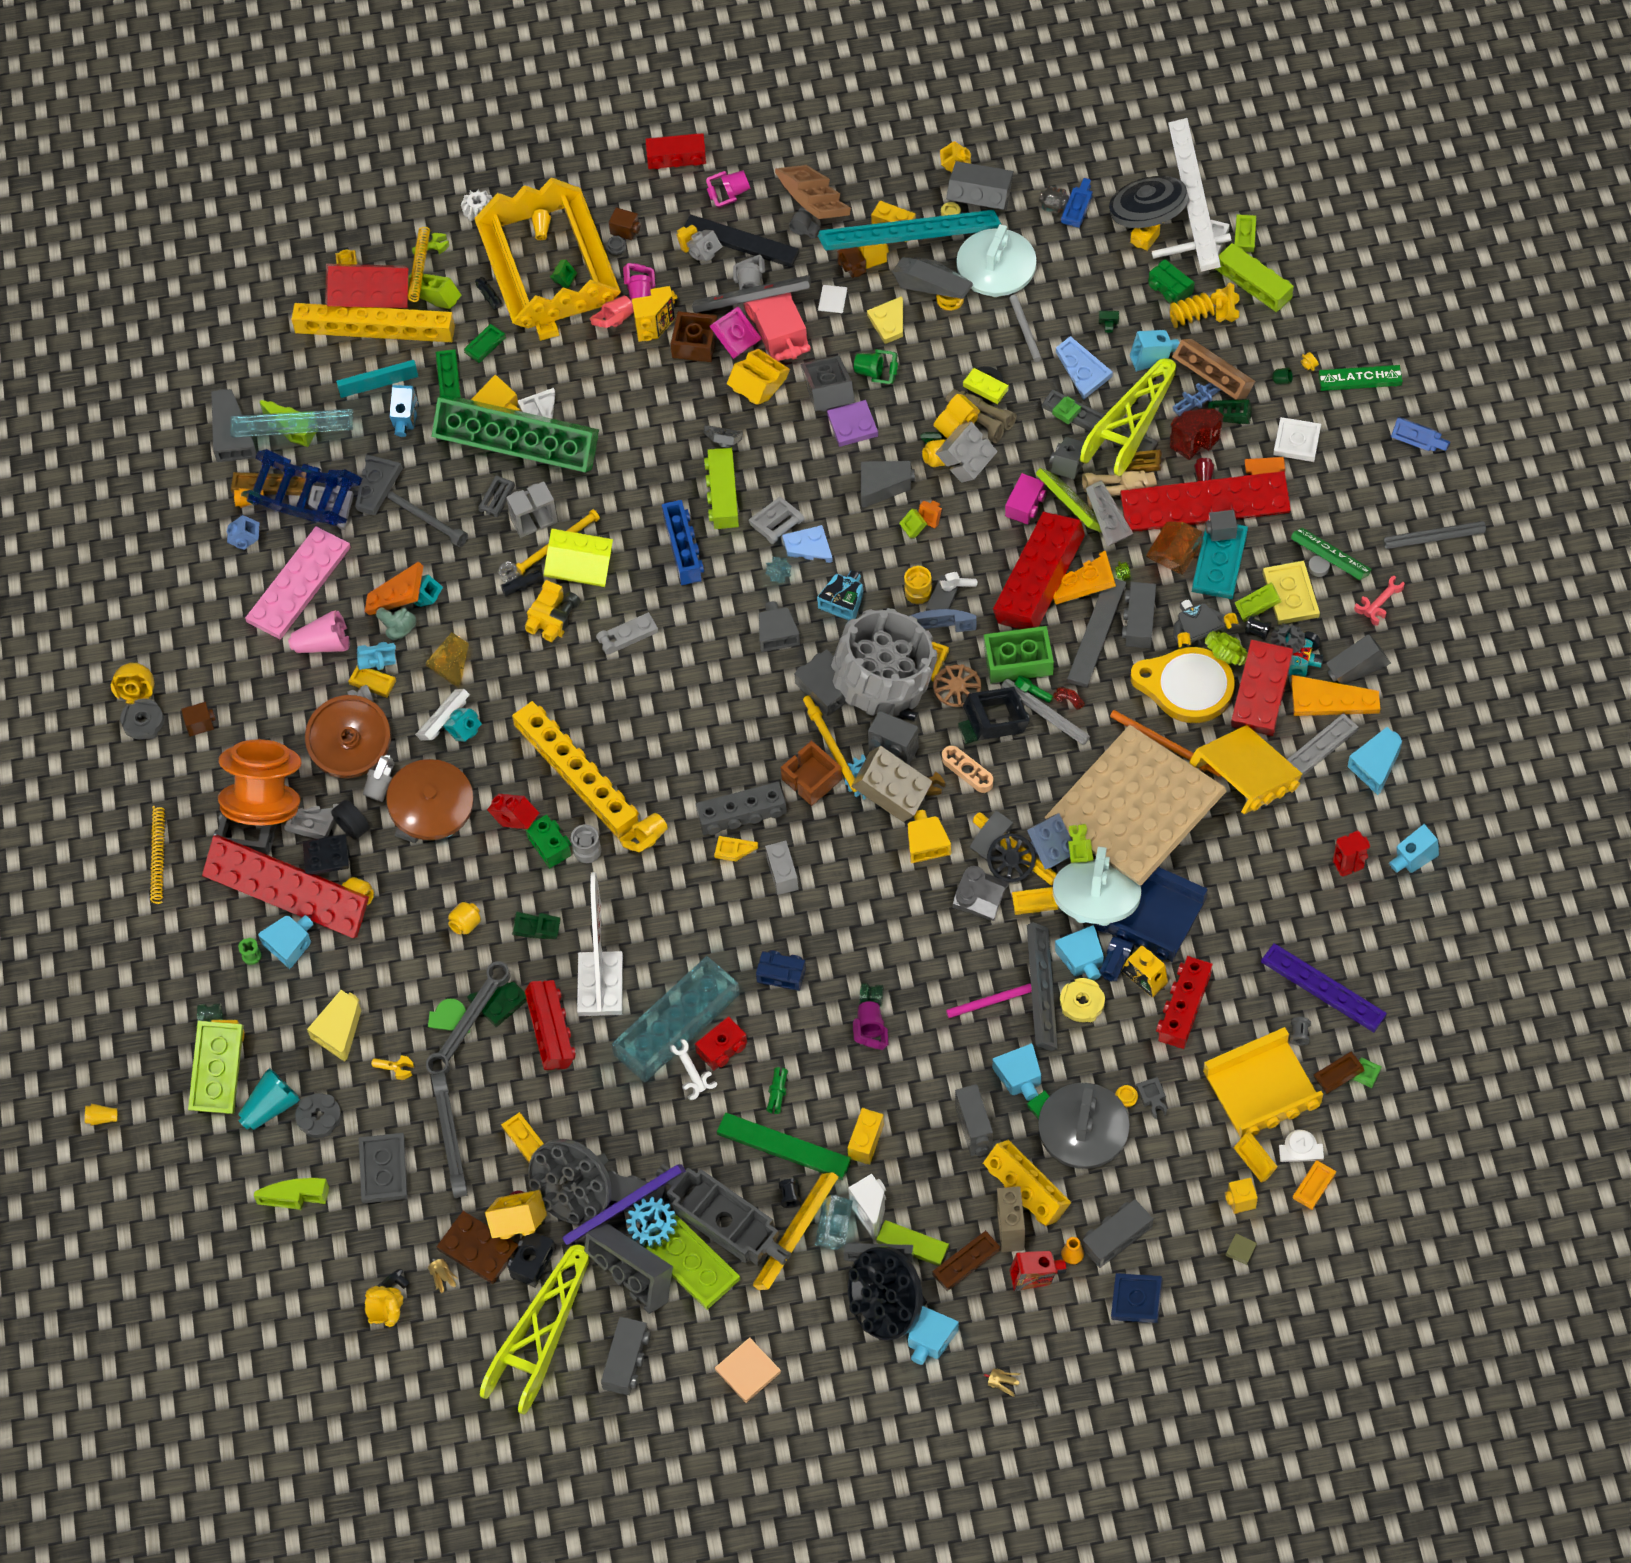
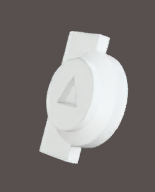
[1279,1130,1324,1162]

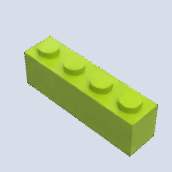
[1215,243,1294,313]
[704,447,739,529]

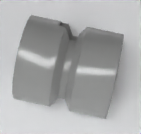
[571,824,601,863]

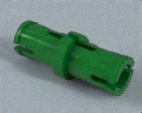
[766,1067,788,1114]

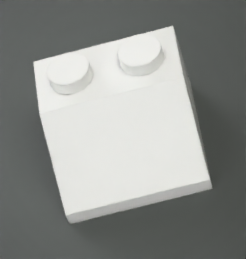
[848,1174,886,1241]

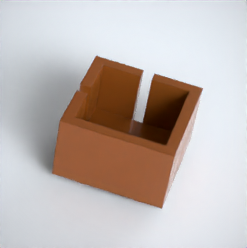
[781,741,842,806]

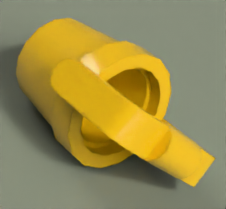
[619,813,668,852]

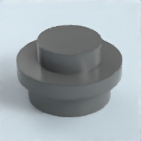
[606,236,626,255]

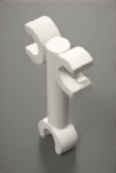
[670,1039,717,1100]

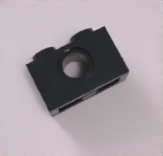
[507,1232,556,1288]

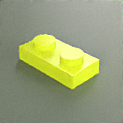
[963,368,1008,404]

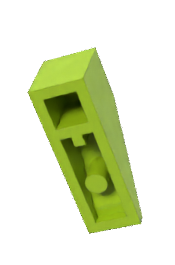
[408,273,462,309]

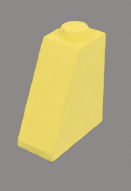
[307,990,361,1062]

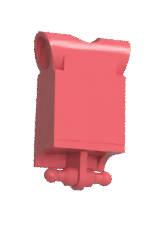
[744,292,811,361]

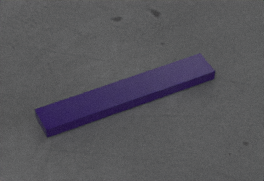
[1261,943,1387,1033]
[563,1164,686,1245]

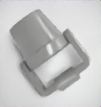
[733,255,765,290]
[363,755,394,802]

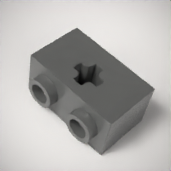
[1049,437,1084,479]

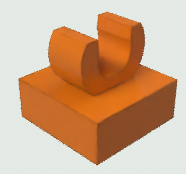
[919,500,942,528]

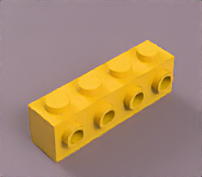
[983,1140,1071,1226]

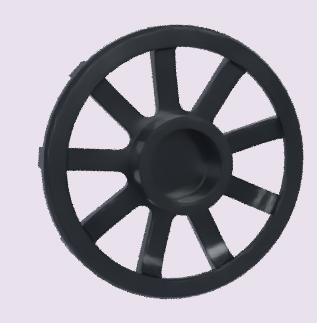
[987,833,1036,883]

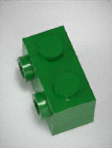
[525,814,572,869]

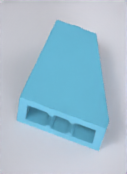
[1348,727,1402,795]

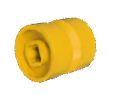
[904,566,932,604]

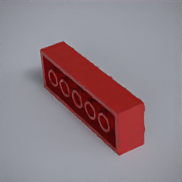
[993,512,1085,629]

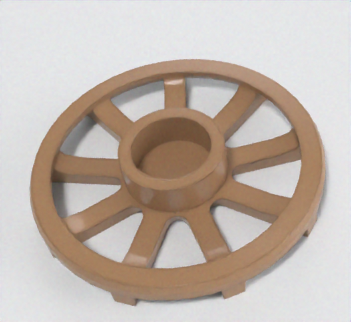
[933,664,981,707]

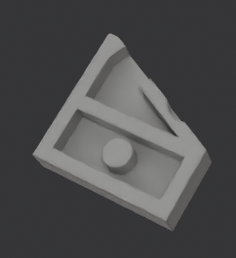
[308,485,354,530]

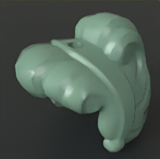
[376,608,416,640]

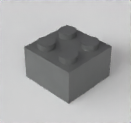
[868,711,919,765]

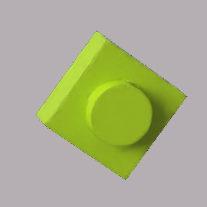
[899,509,927,539]

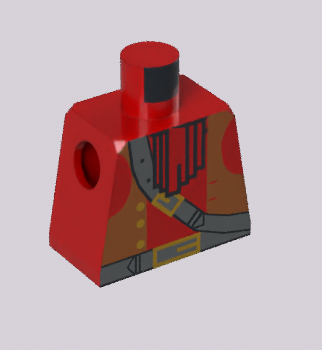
[1009,1251,1066,1291]

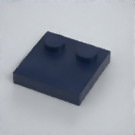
[1111,1273,1163,1323]

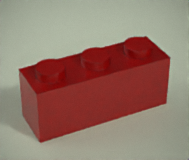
[646,133,706,169]

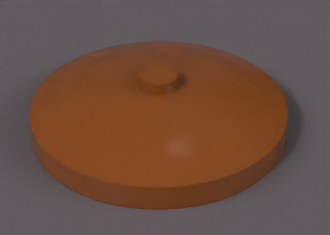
[305,695,391,778]
[387,759,473,840]

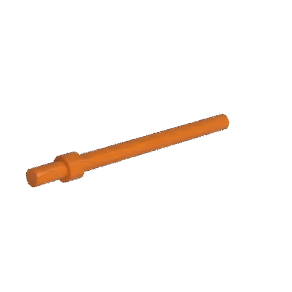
[1110,710,1222,777]

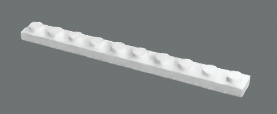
[1168,118,1221,272]

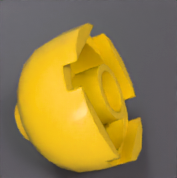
[111,663,155,704]

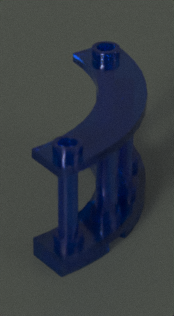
[241,449,363,526]

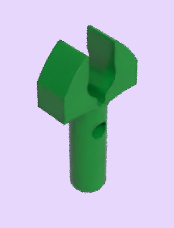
[1014,675,1053,703]

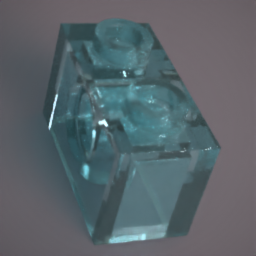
[815,1195,853,1250]

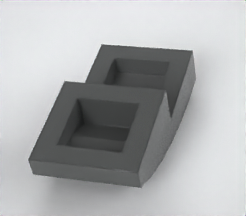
[970,810,1014,861]

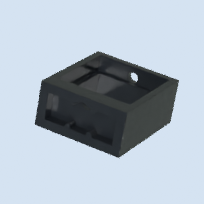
[963,687,1030,740]

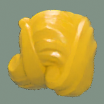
[365,1286,403,1327]

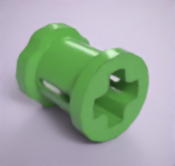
[238,938,262,965]

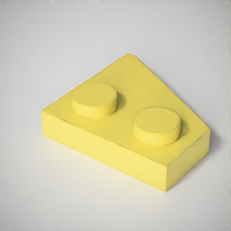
[867,296,903,344]

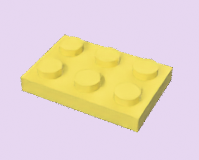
[1263,561,1320,625]

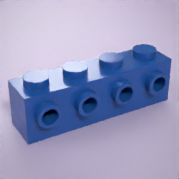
[662,500,704,585]

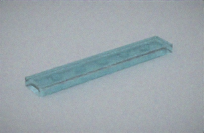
[230,409,353,437]

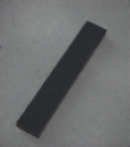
[684,214,799,268]

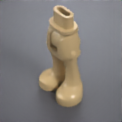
[1082,470,1157,509]

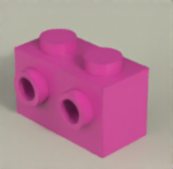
[1005,474,1047,525]

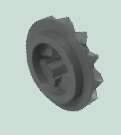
[1271,623,1305,653]

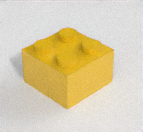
[485,1190,547,1239]

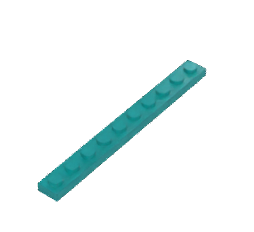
[818,210,1002,251]

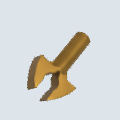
[925,772,945,795]

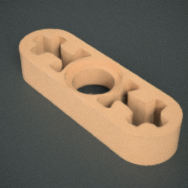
[942,746,993,793]

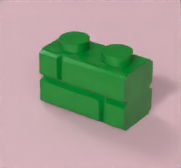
[1148,259,1195,304]

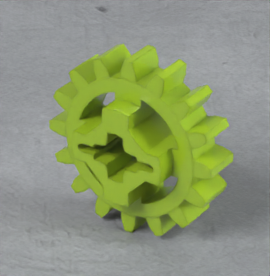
[1205,631,1248,666]

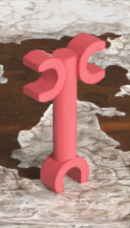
[1354,576,1405,626]

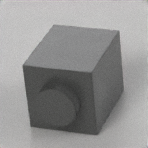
[1205,510,1237,541]

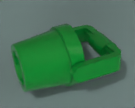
[854,349,898,384]

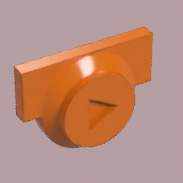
[1244,457,1285,475]

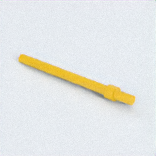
[803,696,857,792]

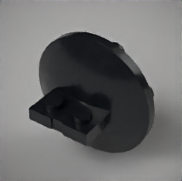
[848,1246,927,1340]

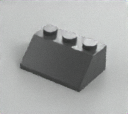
[946,161,1014,210]

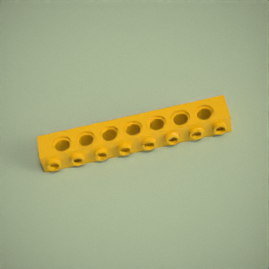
[291,303,455,342]
[512,701,639,839]

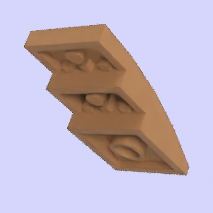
[775,165,851,219]

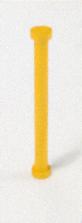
[515,509,600,575]

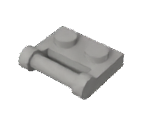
[749,497,805,544]

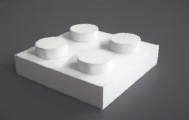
[1273,417,1321,462]

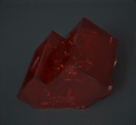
[1170,408,1223,460]

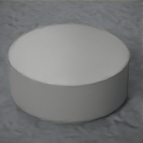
[1308,555,1330,577]

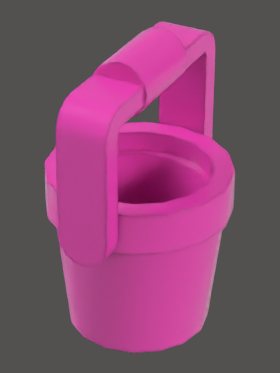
[706,170,751,208]
[623,263,655,302]

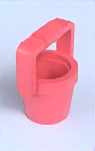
[590,296,634,328]

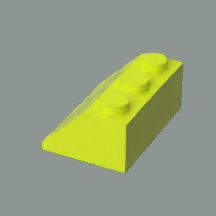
[543,529,613,587]

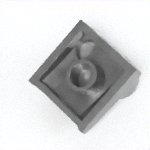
[953,866,1009,921]

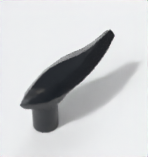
[377,1269,410,1289]

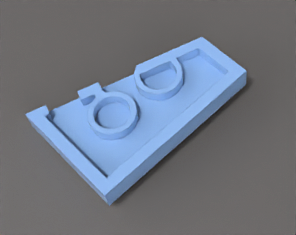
[1056,336,1113,400]

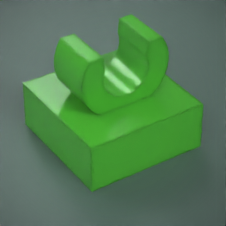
[1052,396,1081,425]

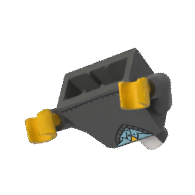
[1173,600,1238,648]

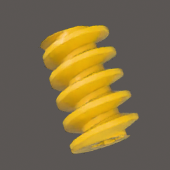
[1169,293,1214,328]

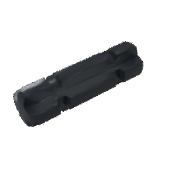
[475,277,502,310]

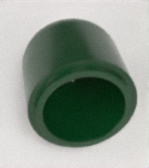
[1272,368,1293,385]

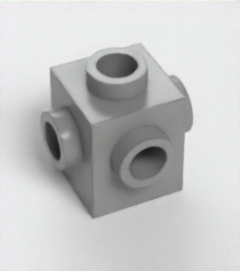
[686,230,722,261]

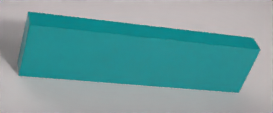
[336,360,419,398]

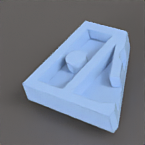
[782,525,833,563]

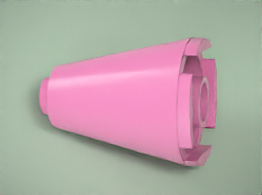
[288,610,349,653]

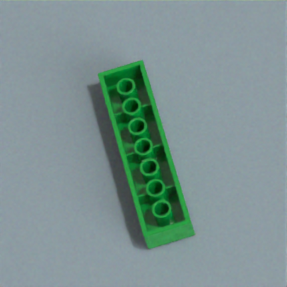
[431,394,599,473]

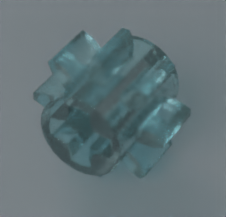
[765,557,792,583]

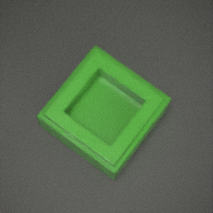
[1352,1057,1382,1088]

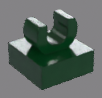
[1099,311,1119,333]

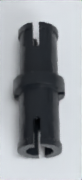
[500,569,544,597]

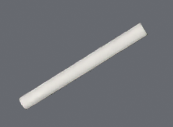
[1152,233,1231,259]

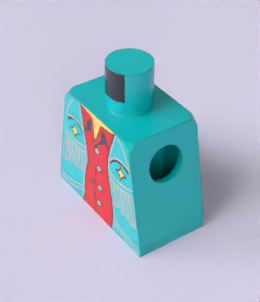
[1285,633,1323,677]

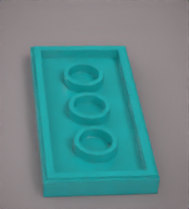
[1191,525,1248,599]

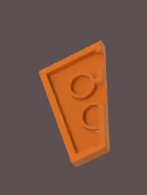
[364,562,424,615]

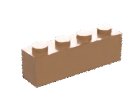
[1172,339,1256,400]

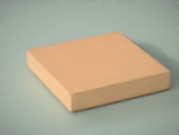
[715,1338,781,1403]

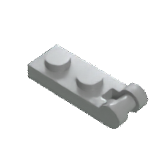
[596,612,658,654]

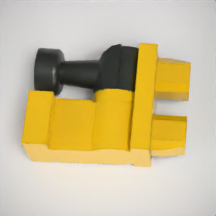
[525,580,581,642]

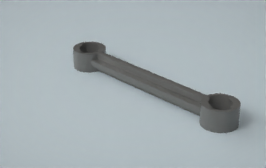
[426,961,510,1075]
[431,1072,468,1198]

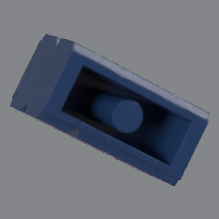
[756,950,806,991]

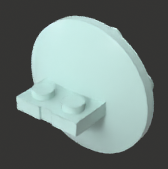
[957,224,1036,297]
[1053,847,1141,926]

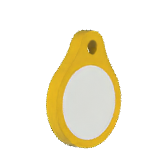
[1131,647,1234,723]

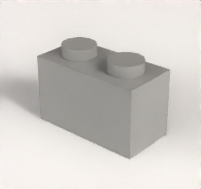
[765,841,798,895]

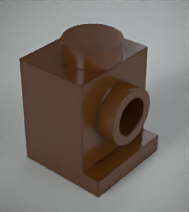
[837,247,866,278]

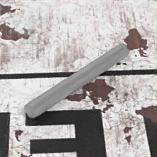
[1001,679,1090,745]

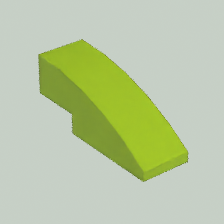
[253,1178,329,1210]

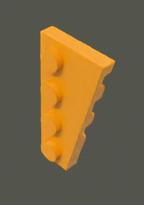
[1291,675,1380,716]

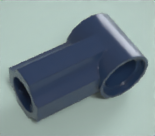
[1100,936,1135,982]

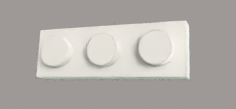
[415,689,470,741]

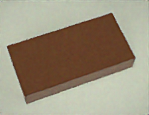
[1313,1051,1365,1094]

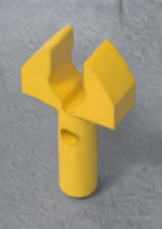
[371,1055,414,1080]

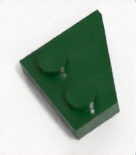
[467,981,527,1027]

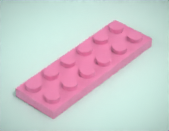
[245,527,351,640]

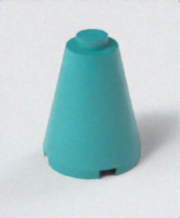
[238,1068,301,1130]

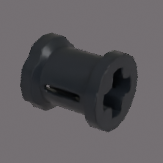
[1245,615,1271,640]
[779,1178,801,1208]

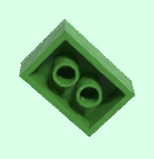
[984,626,1054,684]

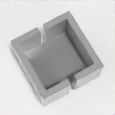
[935,422,998,483]
[506,482,558,538]

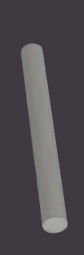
[1009,295,1042,362]

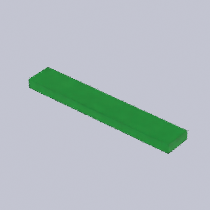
[717,1112,851,1180]

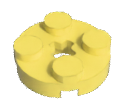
[1060,978,1105,1022]

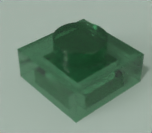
[958,720,978,745]

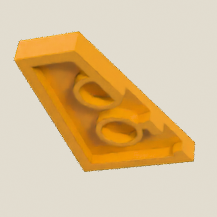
[1053,551,1116,604]

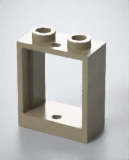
[997,1187,1025,1252]

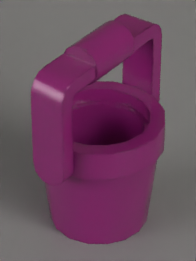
[853,1001,889,1050]

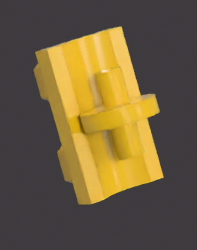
[1210,282,1239,322]

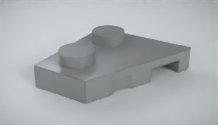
[285,804,339,839]

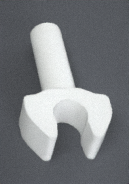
[940,572,977,591]

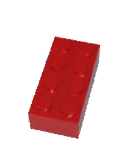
[325,264,408,308]
[1231,640,1293,736]

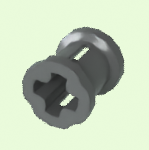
[1289,1017,1311,1046]

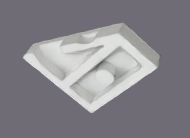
[517,388,555,419]

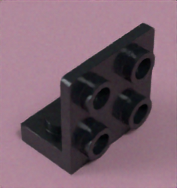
[303,834,350,875]

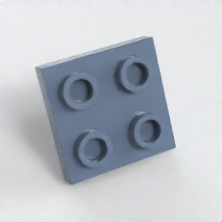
[1027,813,1072,870]

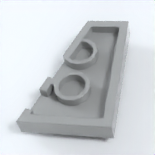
[1086,480,1134,547]

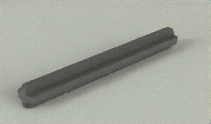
[1384,521,1486,549]

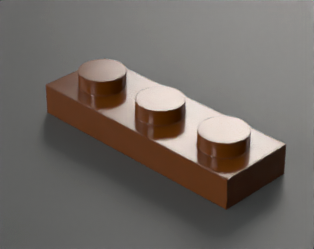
[932,1230,1000,1291]

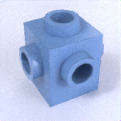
[226,515,259,550]

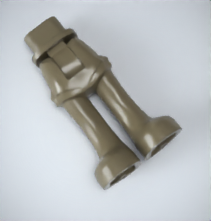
[945,389,1017,443]

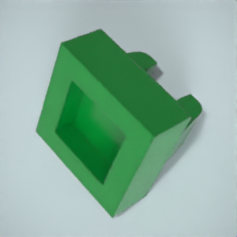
[550,259,577,288]

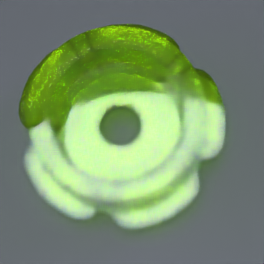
[1115,561,1131,581]

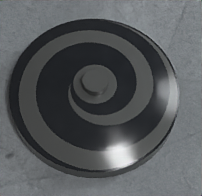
[1109,176,1188,228]

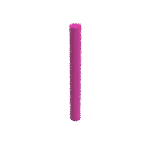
[946,983,1032,1018]

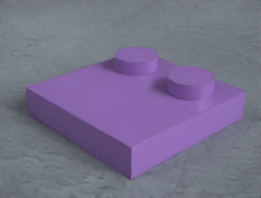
[827,400,878,447]

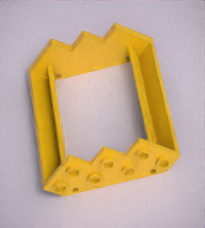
[474,178,621,328]

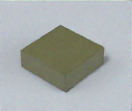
[1226,1234,1257,1265]

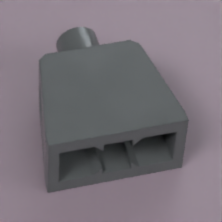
[759,601,800,652]

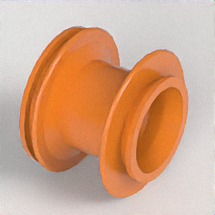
[218,739,302,825]

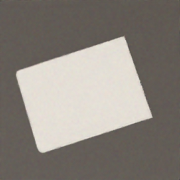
[818,285,847,313]

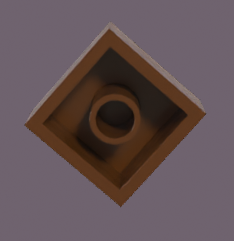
[670,311,718,362]

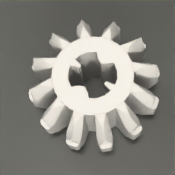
[461,189,493,222]

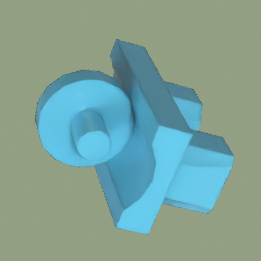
[357,642,396,670]

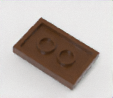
[436,1211,519,1284]

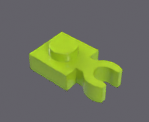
[1068,824,1093,863]

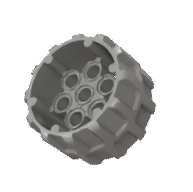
[831,608,937,716]

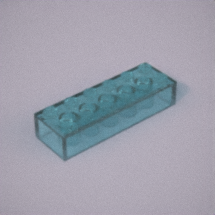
[612,956,740,1083]

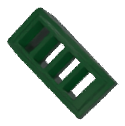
[1208,399,1252,424]

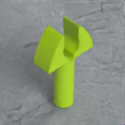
[412,233,449,255]

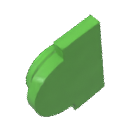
[427,999,470,1033]

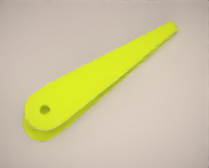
[1080,358,1176,476]
[480,1245,589,1415]

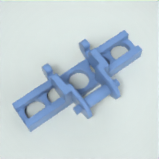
[1172,383,1221,416]

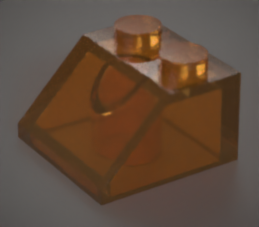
[1146,522,1203,575]

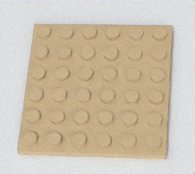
[1045,725,1227,886]

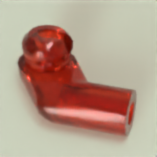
[1053,687,1085,710]

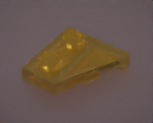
[426,632,469,688]

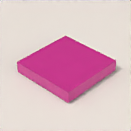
[710,307,762,359]

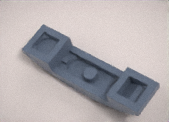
[909,609,976,632]

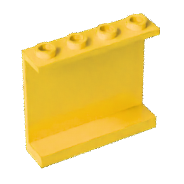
[1189,725,1303,814]
[1203,1027,1323,1139]

